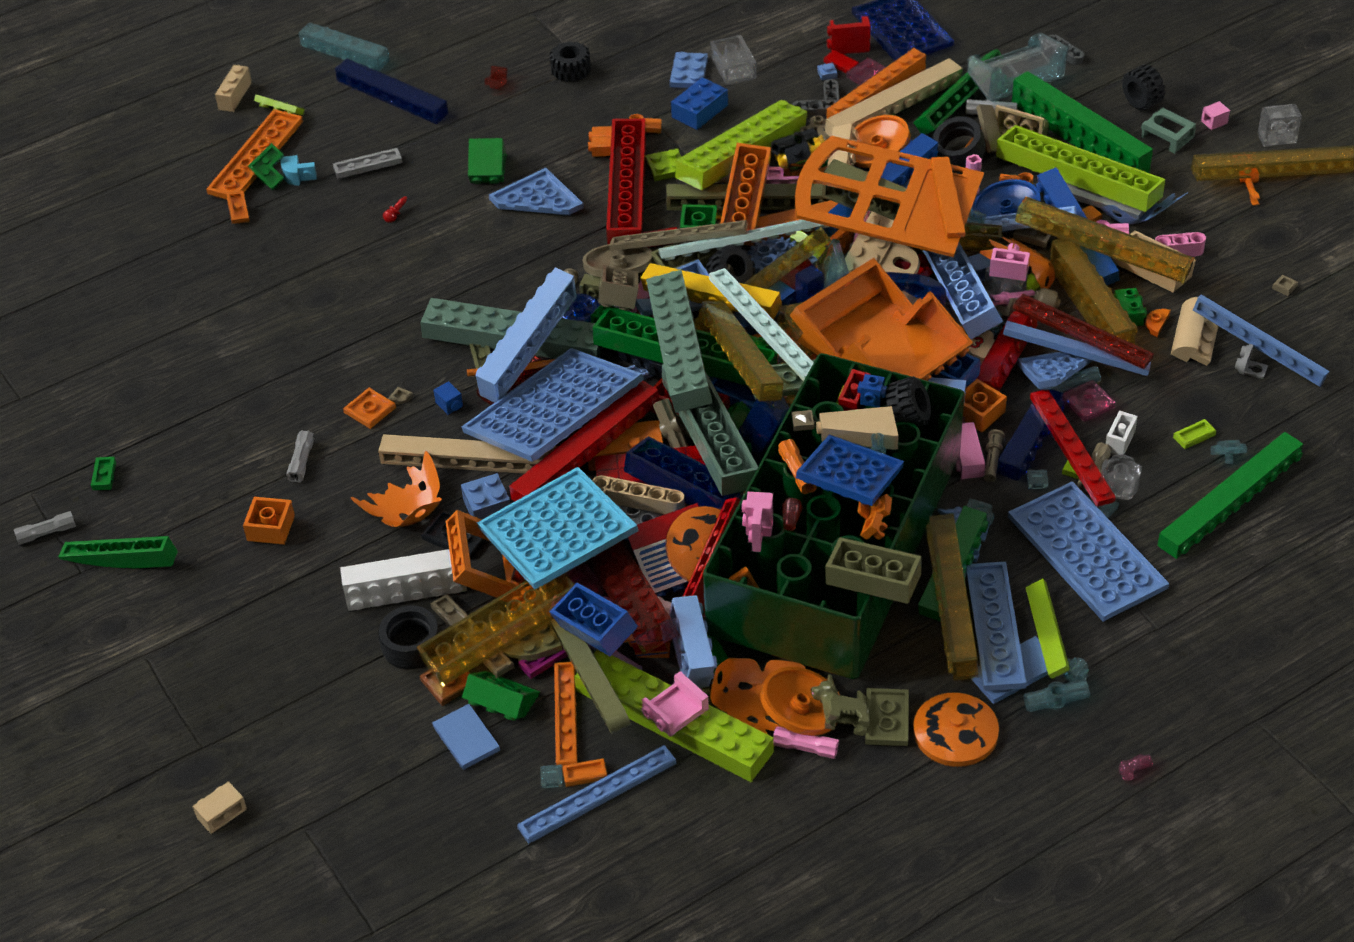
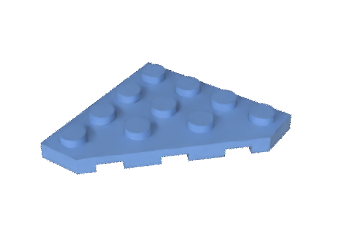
[489,168,583,215]
[1017,352,1093,390]

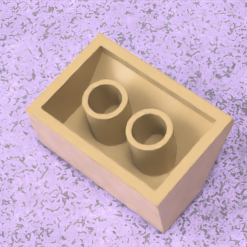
[995,105,1049,136]

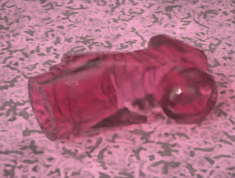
[1119,754,1152,781]

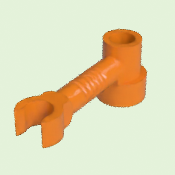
[1239,169,1260,205]

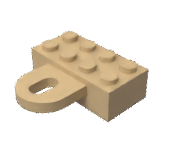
[837,211,920,282]

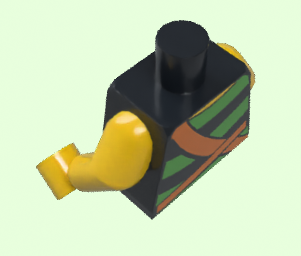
[774,135,825,174]

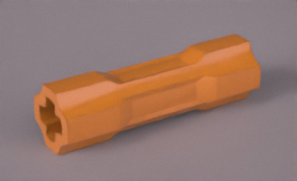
[778,439,817,494]

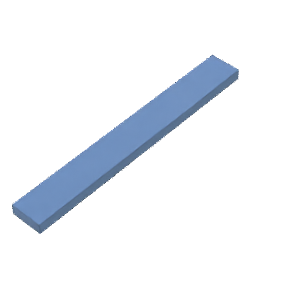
[1193,295,1329,387]
[1003,321,1151,376]
[517,745,676,844]

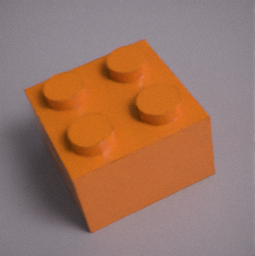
[963,379,1007,432]
[243,497,295,545]

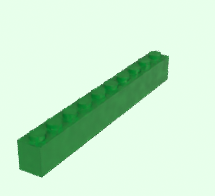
[1157,432,1303,559]

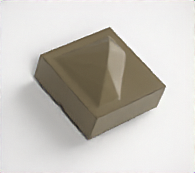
[792,410,814,431]

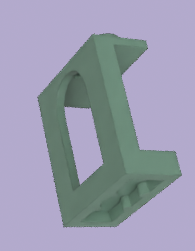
[1141,108,1196,154]

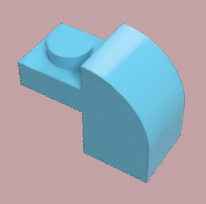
[281,155,317,185]

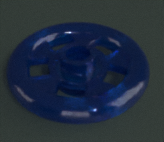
[562,294,600,322]

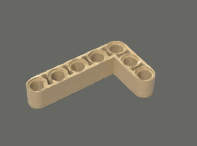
[592,476,685,514]

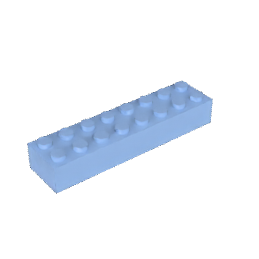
[923,242,1003,339]
[476,267,577,403]

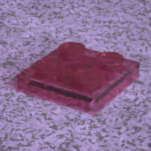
[846,58,886,85]
[1062,380,1116,422]

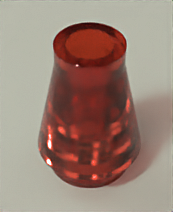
[782,498,803,531]

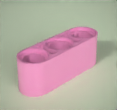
[1155,232,1206,257]

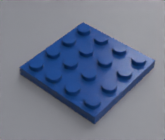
[796,435,904,506]

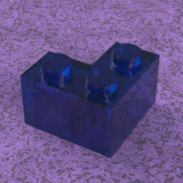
[795,265,825,305]

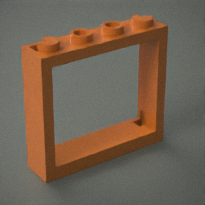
[446,510,524,602]

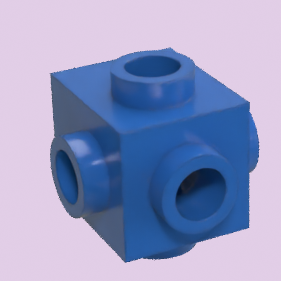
[857,374,887,407]

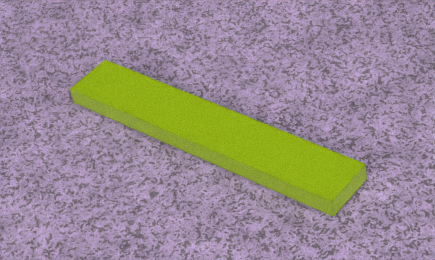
[1025,579,1070,679]

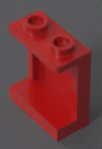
[827,16,870,54]

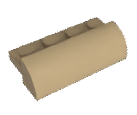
[1171,297,1218,366]

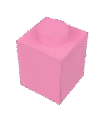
[1201,101,1230,130]

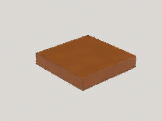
[420,656,470,706]

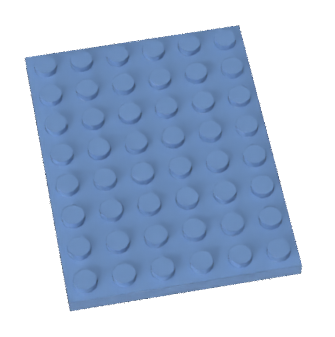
[461,348,644,462]

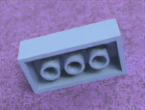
[667,595,717,688]

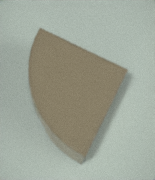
[388,387,414,404]

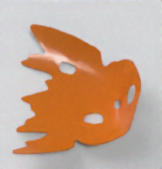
[980,237,1055,289]
[351,451,442,527]
[710,658,806,734]

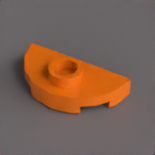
[1145,309,1171,337]

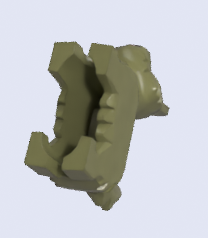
[811,674,870,736]

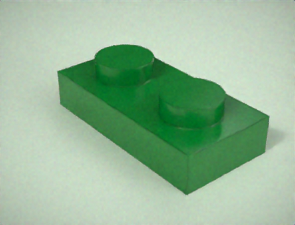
[91,456,116,490]

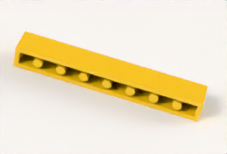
[641,263,782,320]

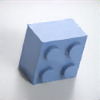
[461,473,510,519]

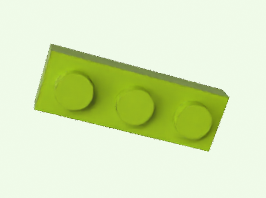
[254,95,305,115]

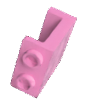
[642,671,709,737]

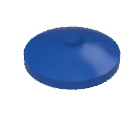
[972,179,1042,232]

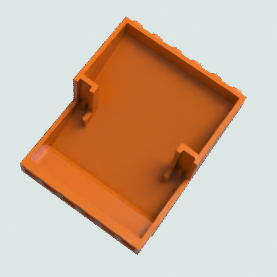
[790,258,973,381]

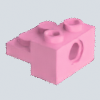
[742,491,773,552]

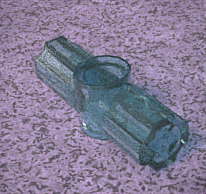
[1023,679,1090,712]

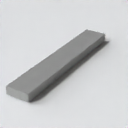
[1066,183,1145,220]

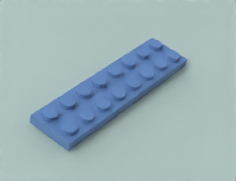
[966,562,1026,691]

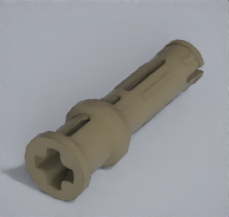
[983,429,1005,482]

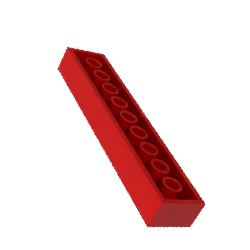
[606,118,646,244]

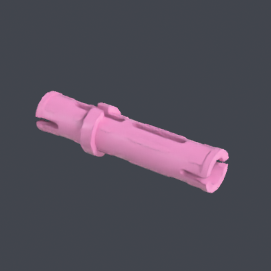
[989,290,1035,306]

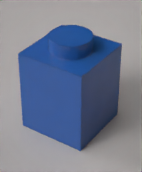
[434,381,463,415]

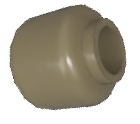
[1032,288,1061,314]

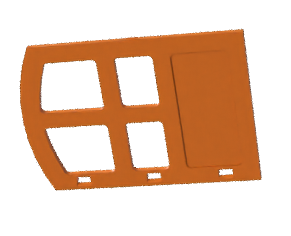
[795,136,984,257]

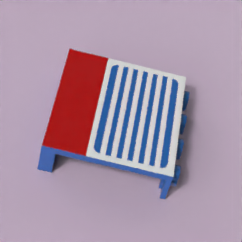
[624,503,699,598]

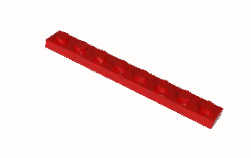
[1030,390,1116,507]

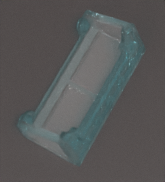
[967,33,1068,102]

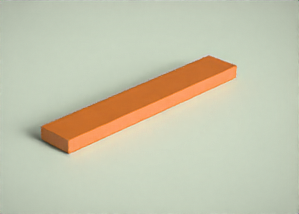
[931,157,965,238]
[554,662,578,769]

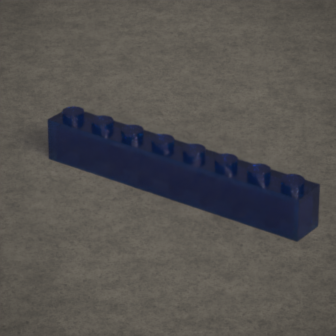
[335,58,449,124]

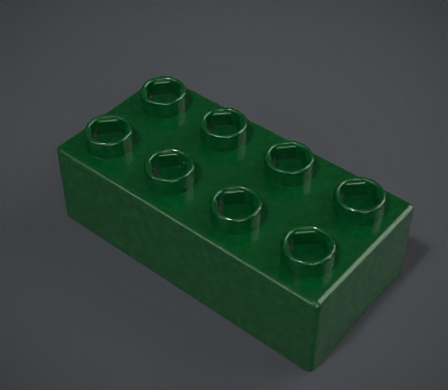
[703,353,965,680]

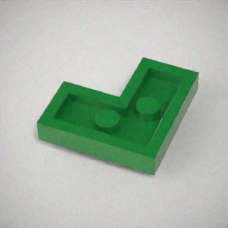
[248,143,284,190]

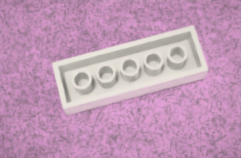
[340,549,467,611]

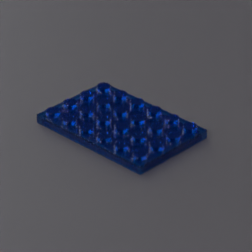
[852,0,954,61]

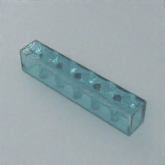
[298,23,390,71]

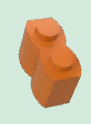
[588,126,612,157]

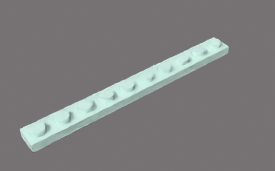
[658,219,830,260]
[709,268,814,382]

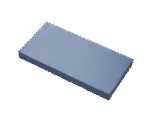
[969,636,1048,704]

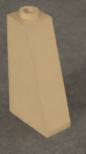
[816,406,898,450]

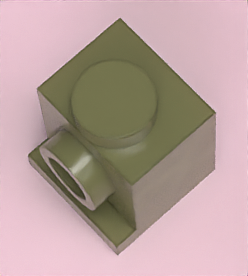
[579,274,601,299]

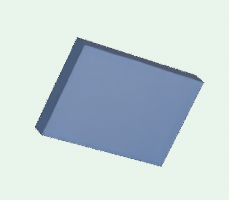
[432,704,500,770]

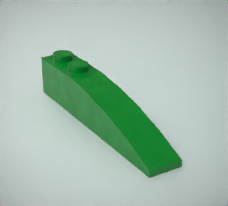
[58,536,178,568]

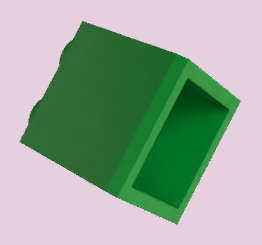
[468,138,506,184]

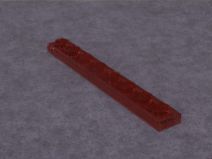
[1013,294,1154,369]

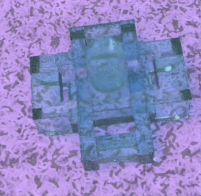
[1211,440,1247,464]

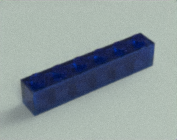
[997,389,1065,481]

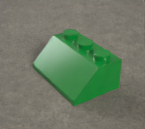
[462,671,540,721]

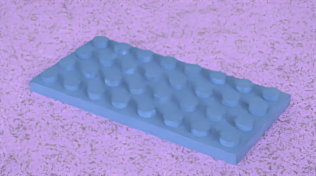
[1008,481,1169,621]

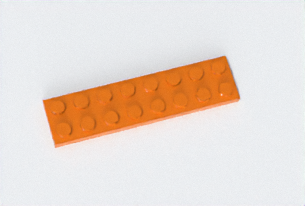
[206,109,303,199]

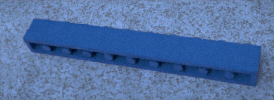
[815,133,938,243]

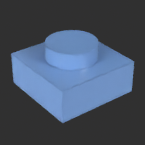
[817,63,837,80]

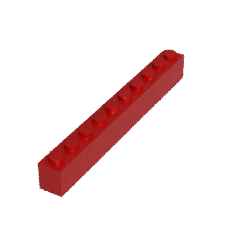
[509,381,659,501]

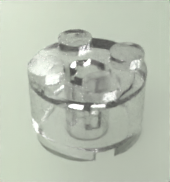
[1101,455,1141,500]

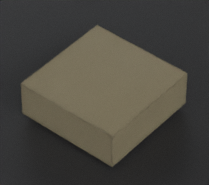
[1272,275,1298,296]

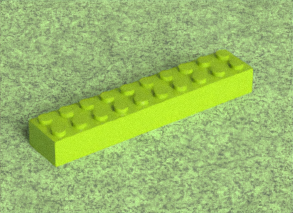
[675,100,807,190]
[996,125,1165,212]
[574,649,774,782]

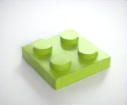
[646,149,681,181]

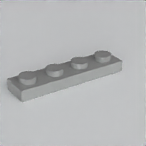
[333,148,402,179]

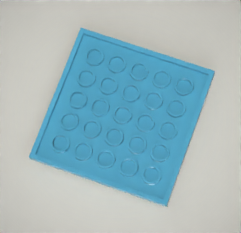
[477,467,639,589]

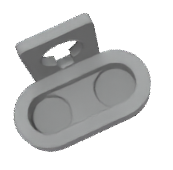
[1235,344,1268,379]

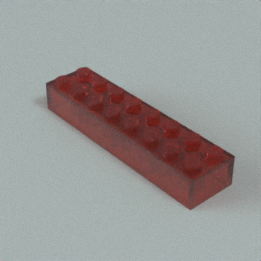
[587,541,679,655]

